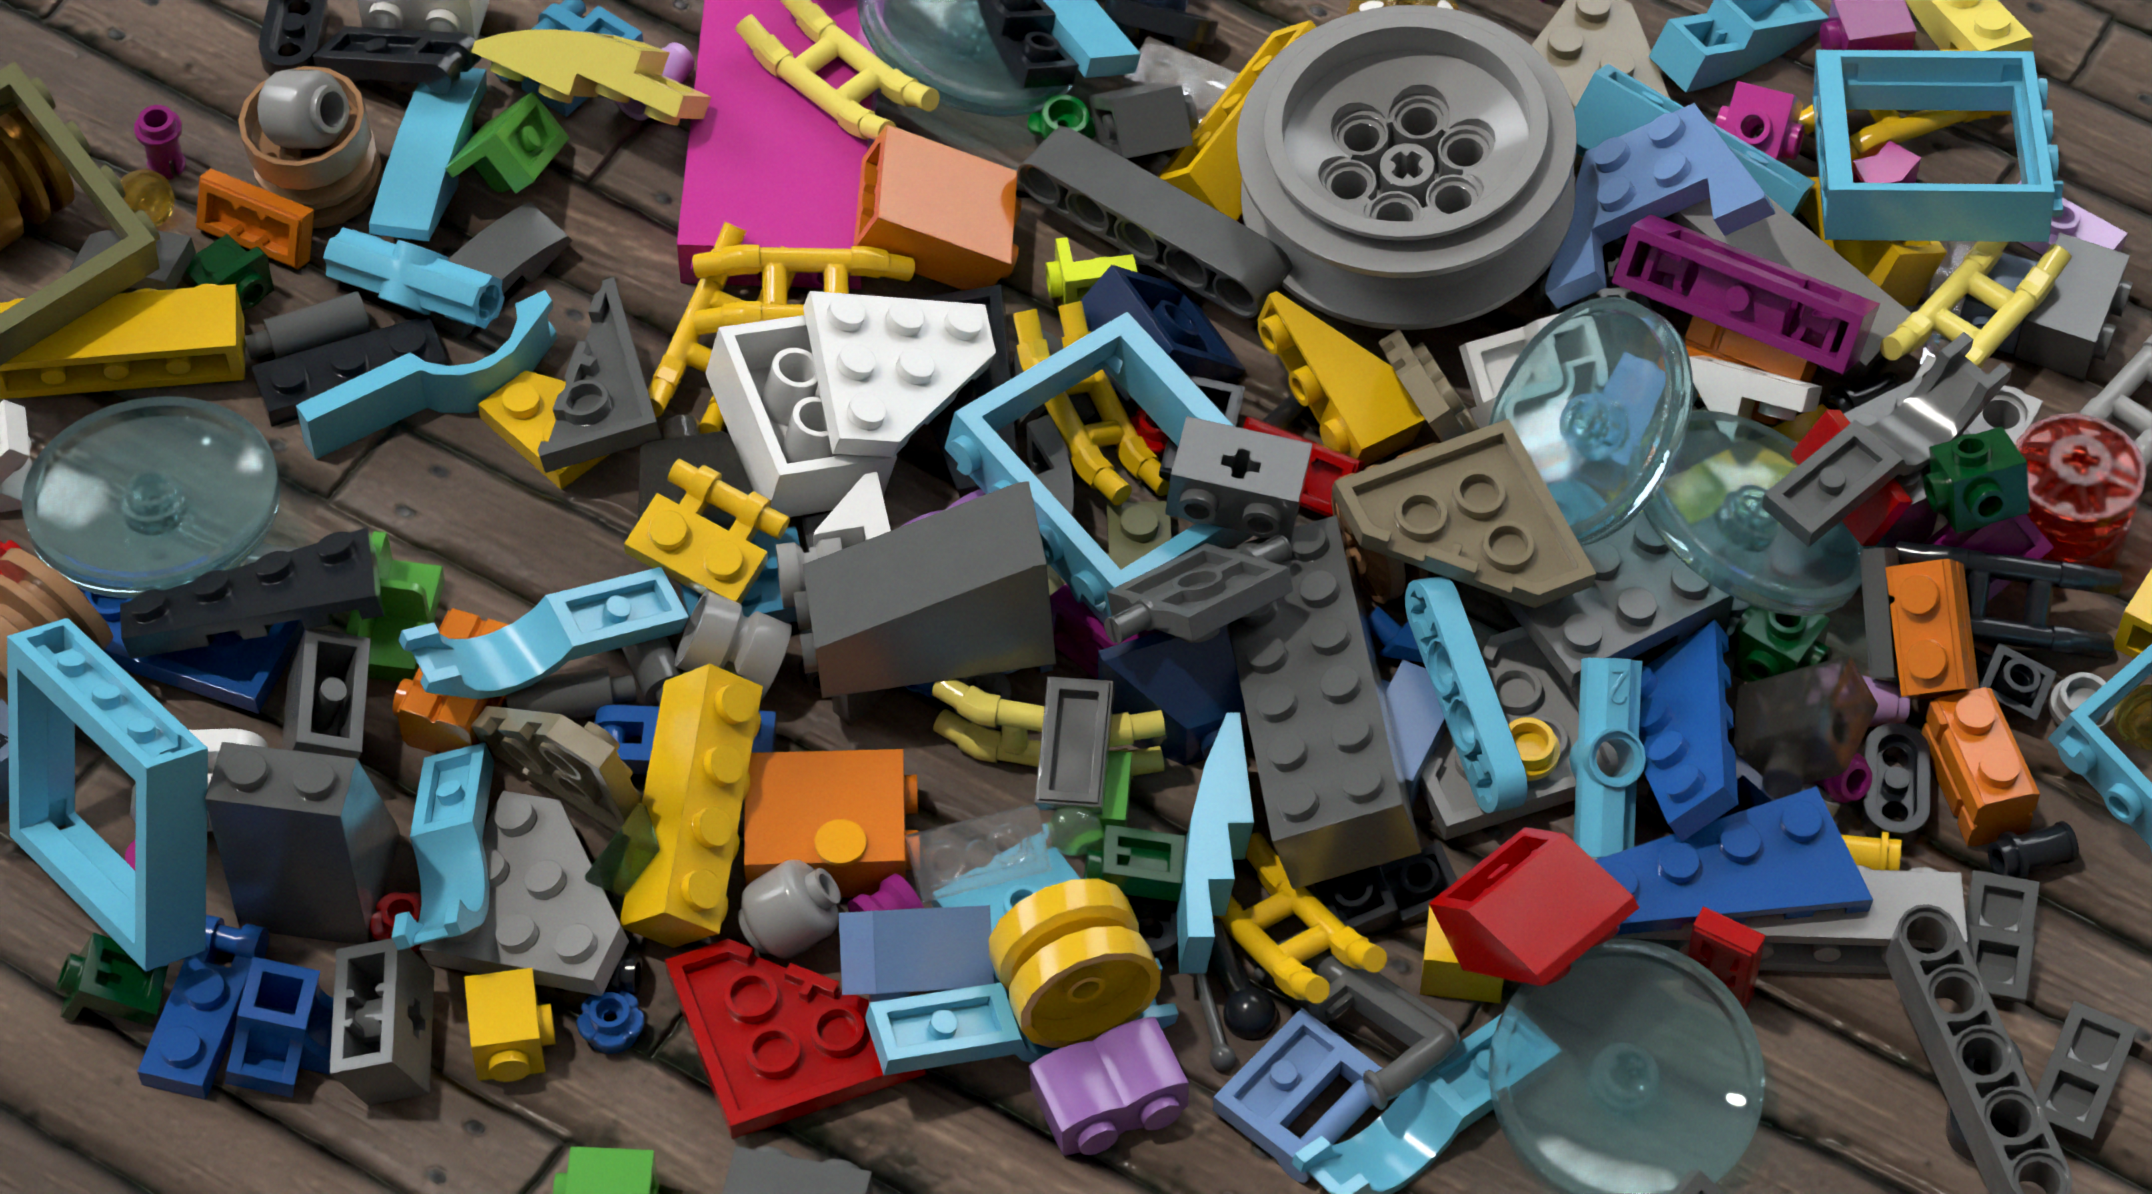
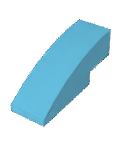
[1649,0,1828,93]

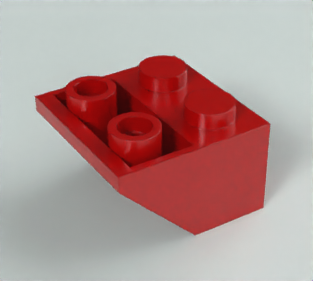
[1428,827,1639,987]

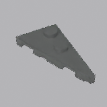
[538,277,662,473]

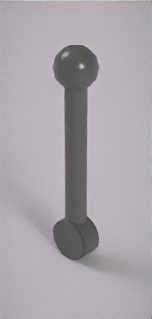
[1187,959,1236,1071]

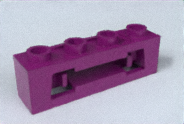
[1612,214,1880,374]

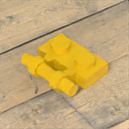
[624,459,790,604]

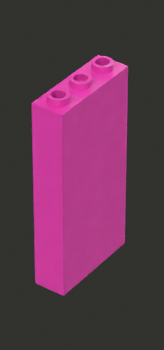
[677,0,884,289]

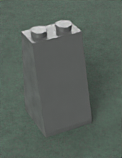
[793,481,1056,698]
[205,742,400,945]

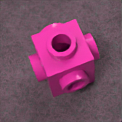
[1715,81,1805,165]

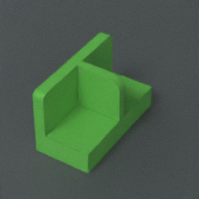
[445,91,570,193]
[346,531,445,682]

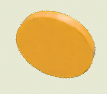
[814,819,867,867]

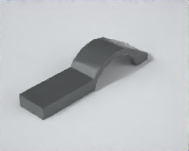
[1762,332,2012,548]

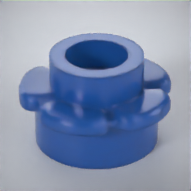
[577,991,645,1054]

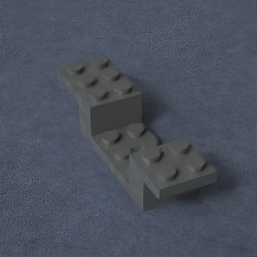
[1499,376,1971,688]

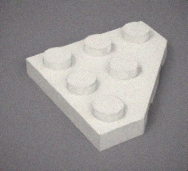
[803,291,996,458]

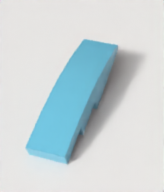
[369,68,487,241]
[1177,713,1254,974]

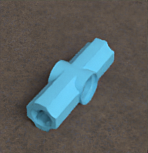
[323,227,505,329]
[1569,658,1646,859]

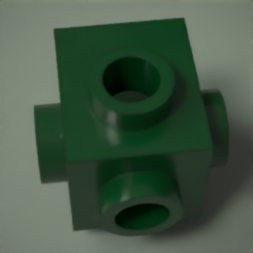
[1923,426,2030,534]
[1732,588,1831,706]

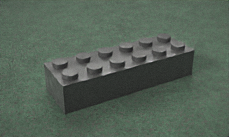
[1225,515,1421,889]

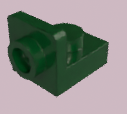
[181,234,274,311]
[1083,825,1185,902]
[56,932,169,1026]

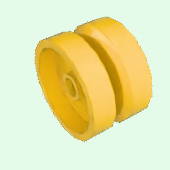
[989,879,1161,1048]

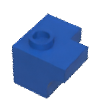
[225,957,334,1098]

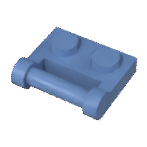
[1213,1008,1382,1183]

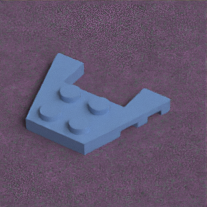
[1545,103,1775,309]

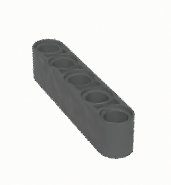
[1017,127,1293,318]
[1886,904,2073,1194]

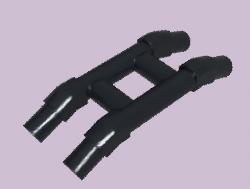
[1896,541,2122,659]

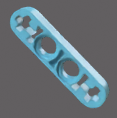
[1405,576,1528,814]

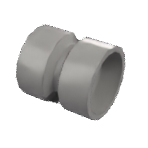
[674,590,792,701]

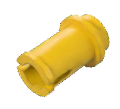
[1841,832,1902,871]

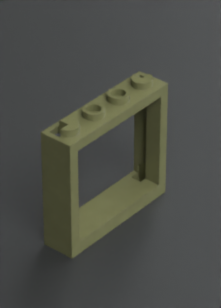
[0,62,161,366]

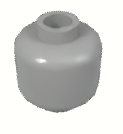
[257,69,349,149]
[738,859,841,959]

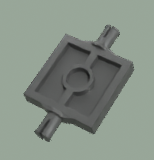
[1104,534,1293,644]

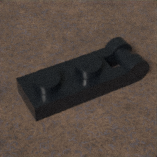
[313,26,482,94]

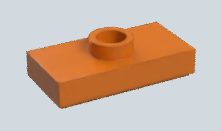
[196,168,314,269]

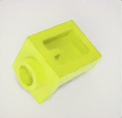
[1045,237,1137,305]

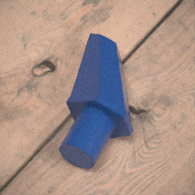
[1367,606,1424,663]

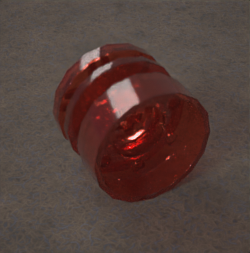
[2015,413,2146,569]

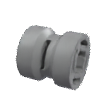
[776,537,842,608]

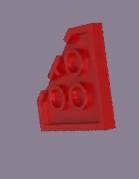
[665,939,926,1139]

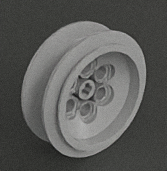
[1237,5,1577,330]

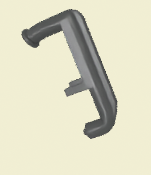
[1253,939,1459,1109]

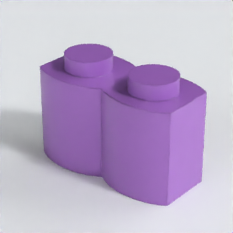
[1029,1017,1189,1155]

